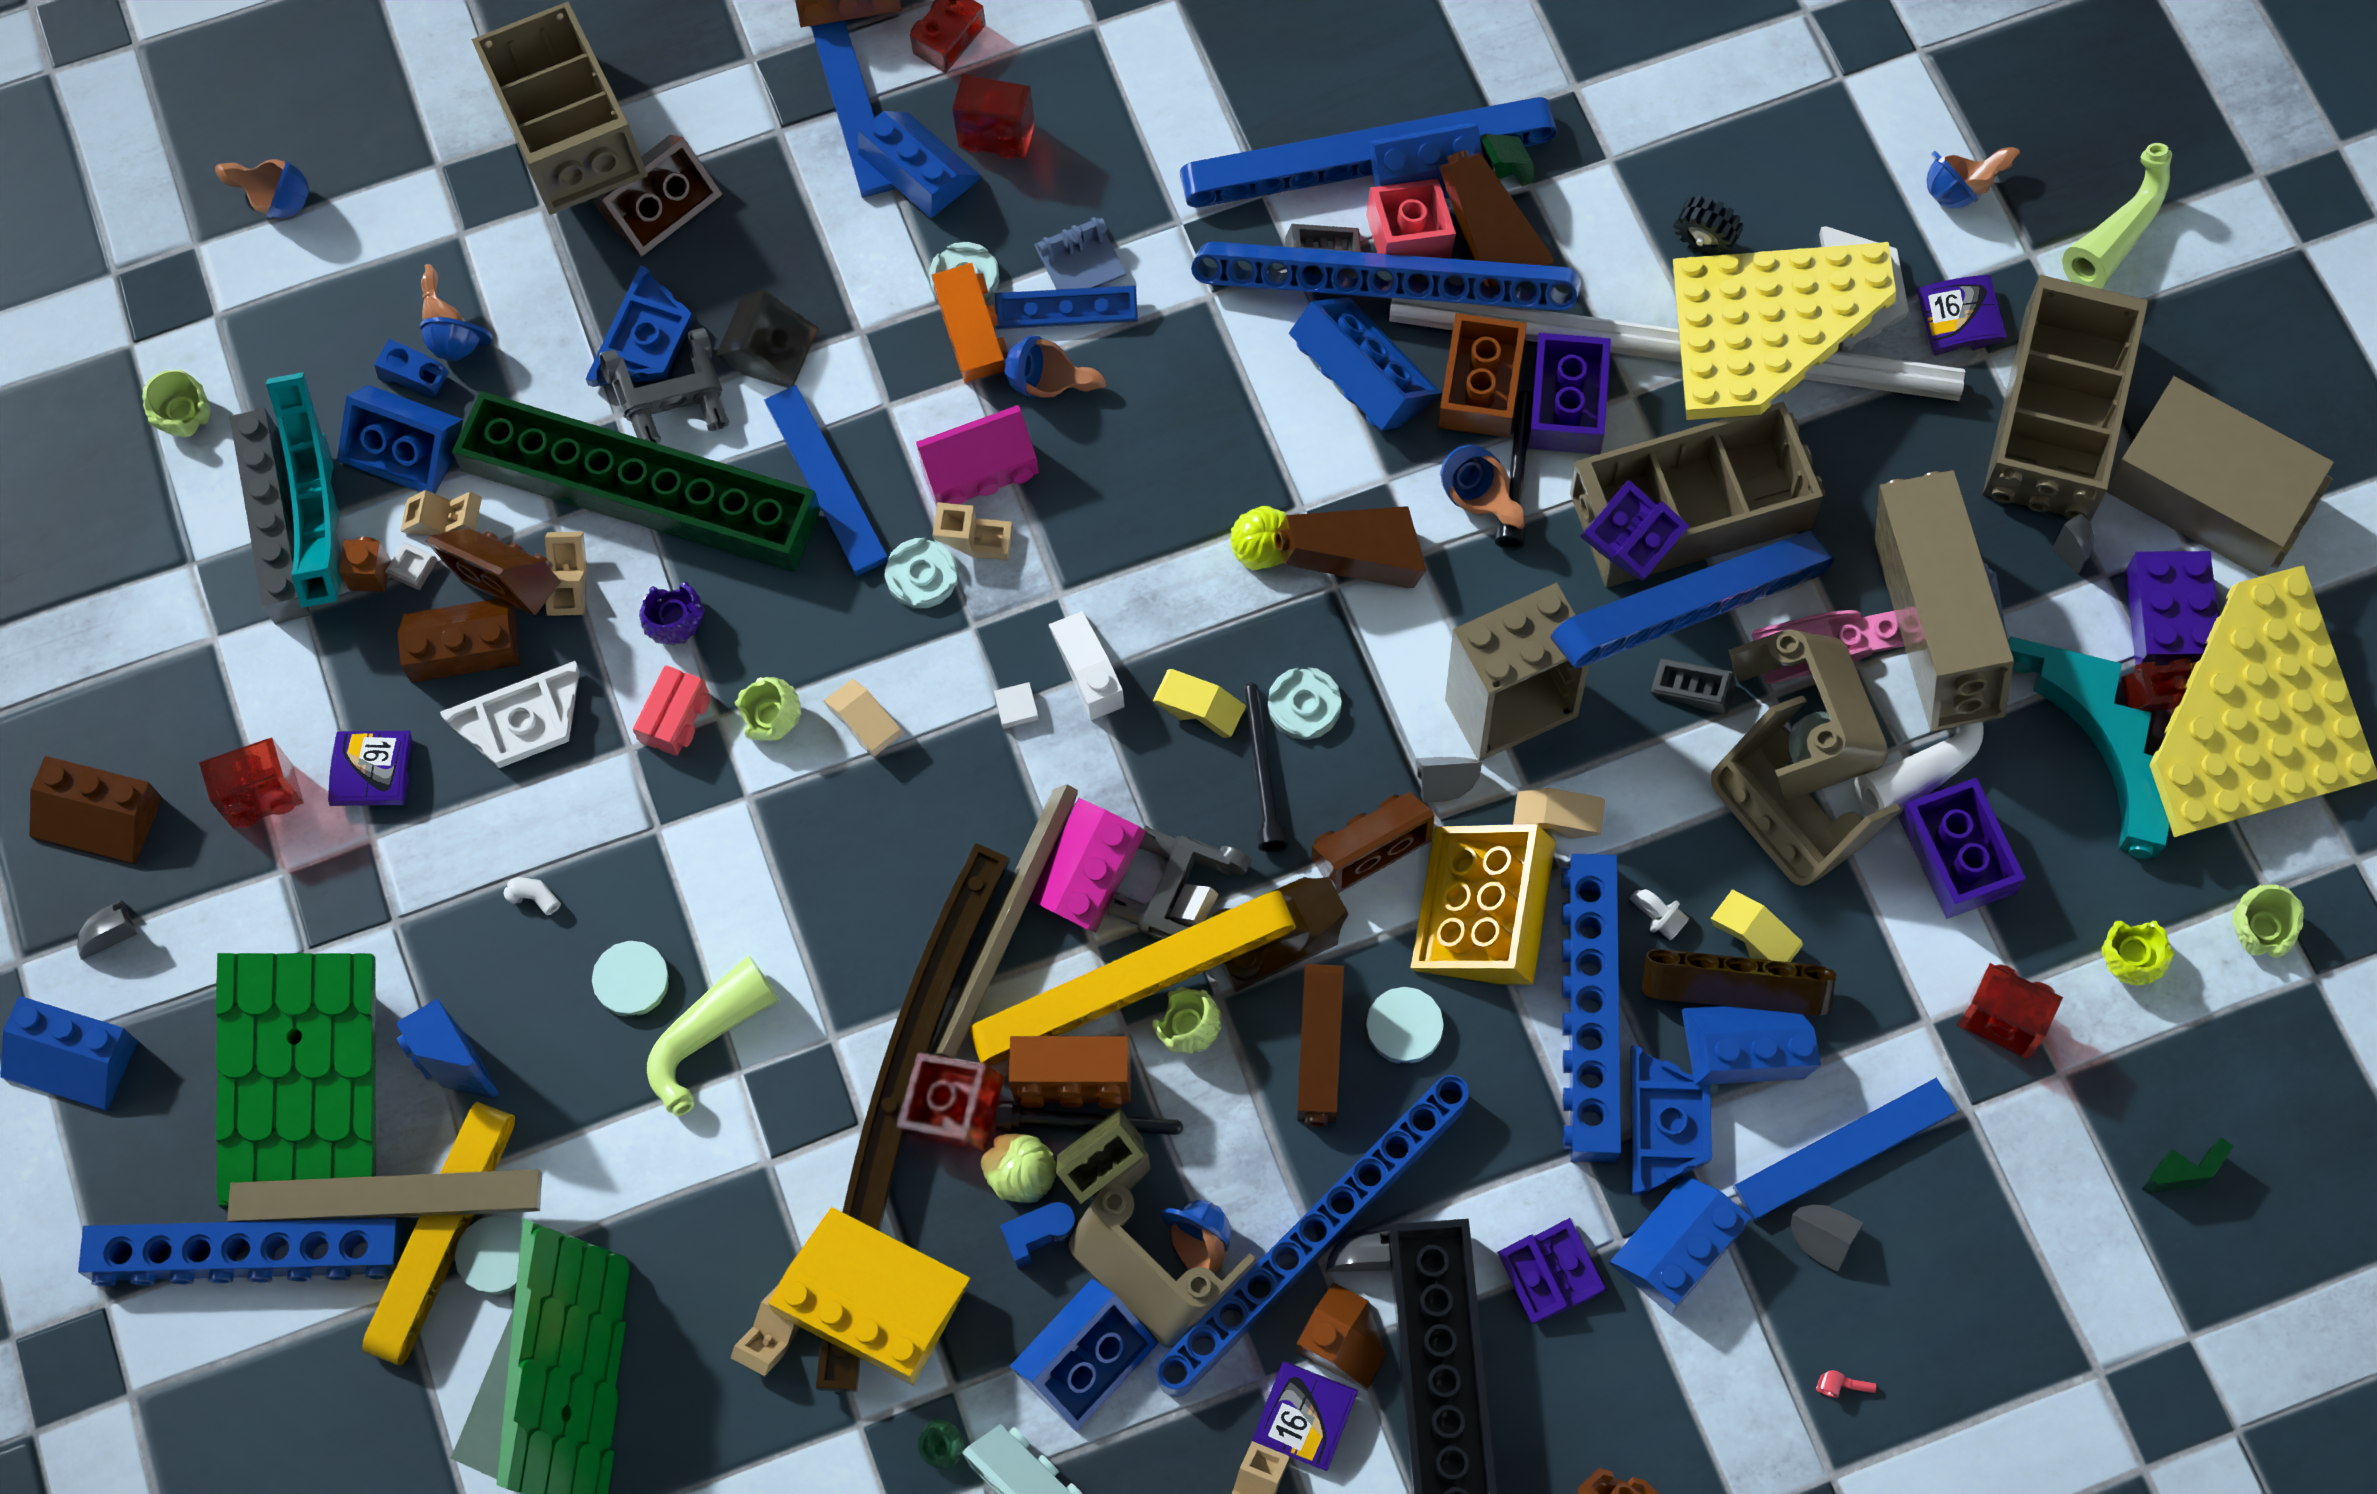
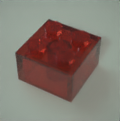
[952,74,1035,159]
[199,737,304,828]
[1957,963,2063,1060]
[897,1052,1005,1152]

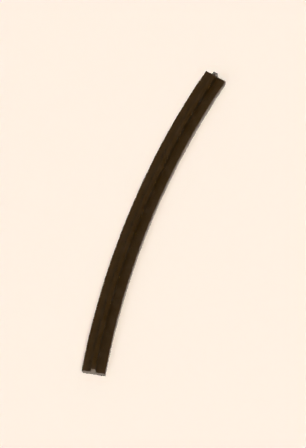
[816,843,1010,1394]

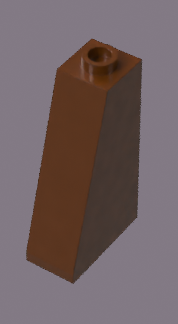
[1439,149,1554,288]
[1274,506,1426,588]
[1297,964,1344,1127]

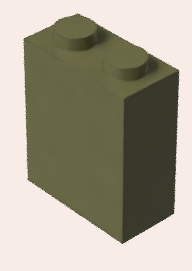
[1056,1108,1144,1204]

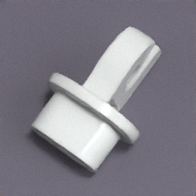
[1629,889,1689,941]

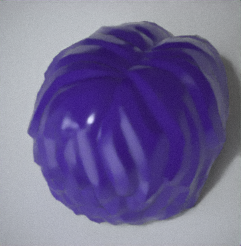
[639,582,705,645]

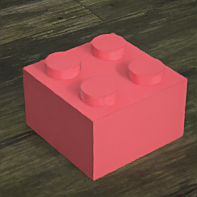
[1366,179,1456,259]

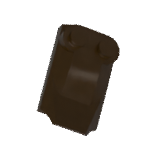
[1211,877,1348,993]

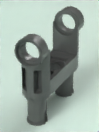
[599,328,730,444]
[1107,826,1252,940]

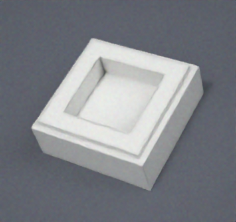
[385,542,438,590]
[993,682,1039,729]
[1169,884,1218,926]

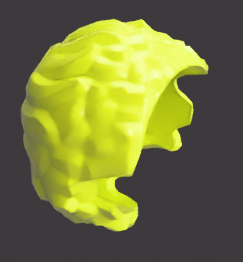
[1230,506,1287,571]
[2102,920,2174,986]

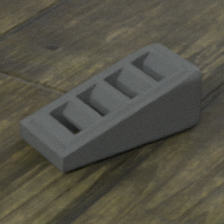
[1285,224,1362,252]
[1651,658,1736,715]

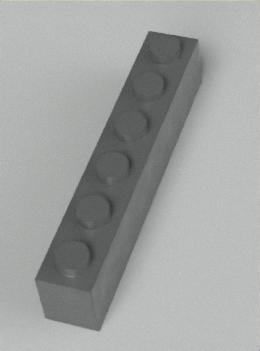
[230,408,310,624]

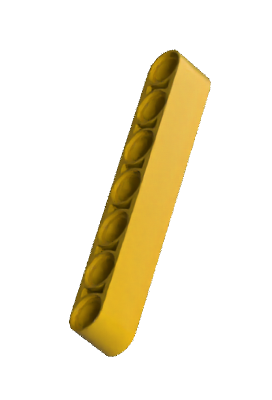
[362,1102,515,1366]

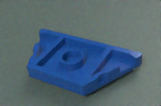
[585,265,694,387]
[1630,1045,1712,1196]

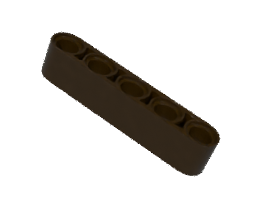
[1641,949,1837,1015]

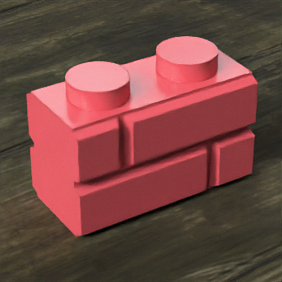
[632,665,711,756]

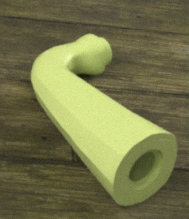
[2062,143,2172,289]
[647,955,780,1117]

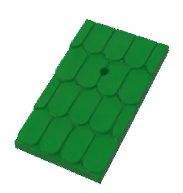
[216,953,376,1208]
[451,1218,630,1494]

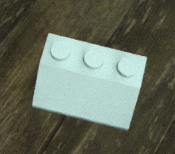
[962,1424,1083,1494]

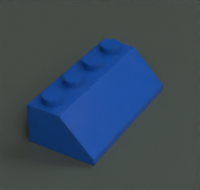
[1288,297,1442,431]

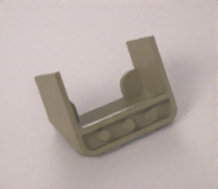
[1728,629,1888,802]
[1711,696,1901,886]
[1069,1150,1256,1348]

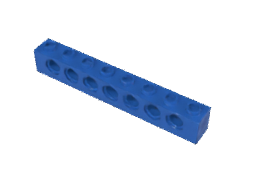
[1561,854,1621,1163]
[78,1218,406,1287]

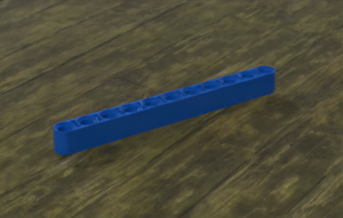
[1179,97,1558,208]
[1191,242,1581,311]
[1550,531,1835,669]
[1157,1075,1469,1397]

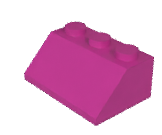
[916,405,1039,507]
[1029,798,1146,933]

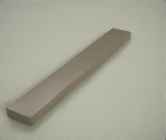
[928,784,1078,1062]
[227,1169,542,1222]

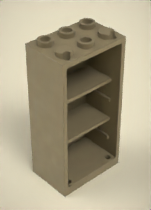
[471,1,648,216]
[1982,275,2148,522]
[1569,401,1825,588]
[1874,470,2014,732]

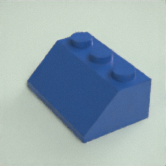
[858,111,981,219]
[1368,122,1483,199]
[337,385,463,494]
[0,996,138,1111]
[396,998,500,1098]
[1682,1006,1821,1085]
[1609,1175,1752,1316]
[1009,1279,1158,1432]

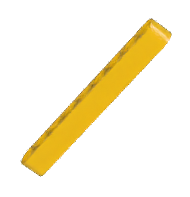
[968,891,1296,1066]

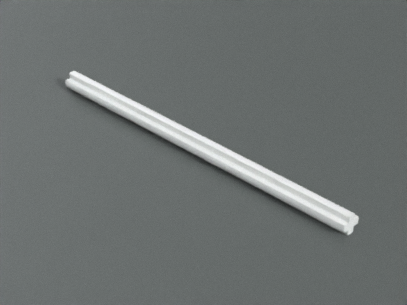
[1389,298,1965,401]

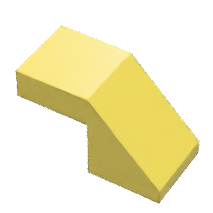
[1153,669,1246,738]
[1711,889,1803,962]

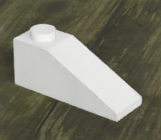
[1049,611,1125,721]

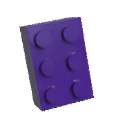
[1528,333,1611,455]
[2125,551,2218,672]
[1899,778,2026,919]

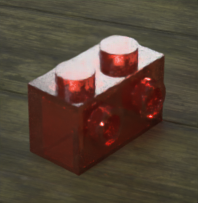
[910,0,986,73]
[2121,658,2196,712]

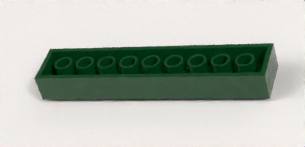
[452,391,821,572]

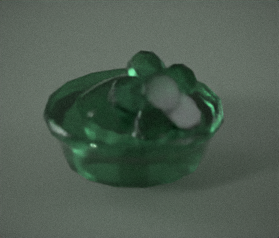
[918,1419,964,1469]

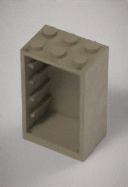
[2106,376,2334,576]
[1445,582,1589,761]

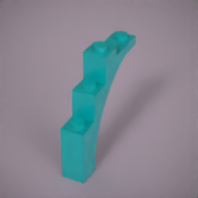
[266,372,342,608]

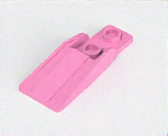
[1752,610,1905,684]

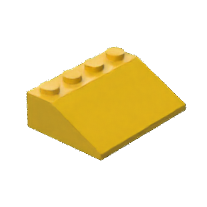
[1411,824,1556,985]
[768,1207,971,1386]

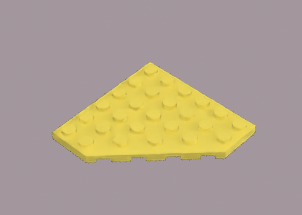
[1673,242,1896,420]
[2149,565,2377,837]

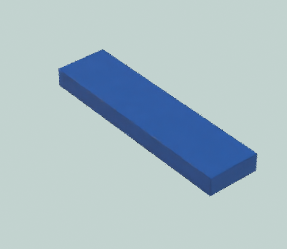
[994,285,1138,330]

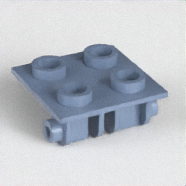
[1034,217,1126,290]

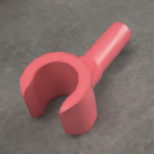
[1816,1370,1876,1398]

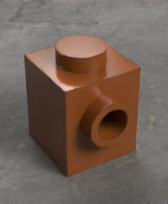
[338,537,391,592]

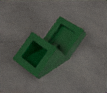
[1480,133,1535,187]
[2142,1137,2234,1194]

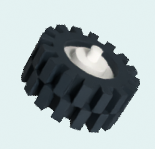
[1673,195,1744,256]

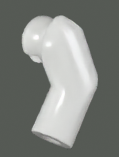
[504,877,561,915]

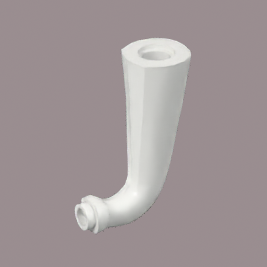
[1854,722,1984,817]

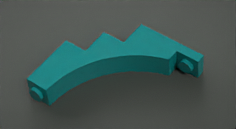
[2008,636,2170,859]

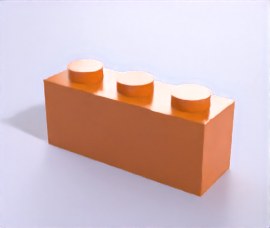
[931,263,1008,383]

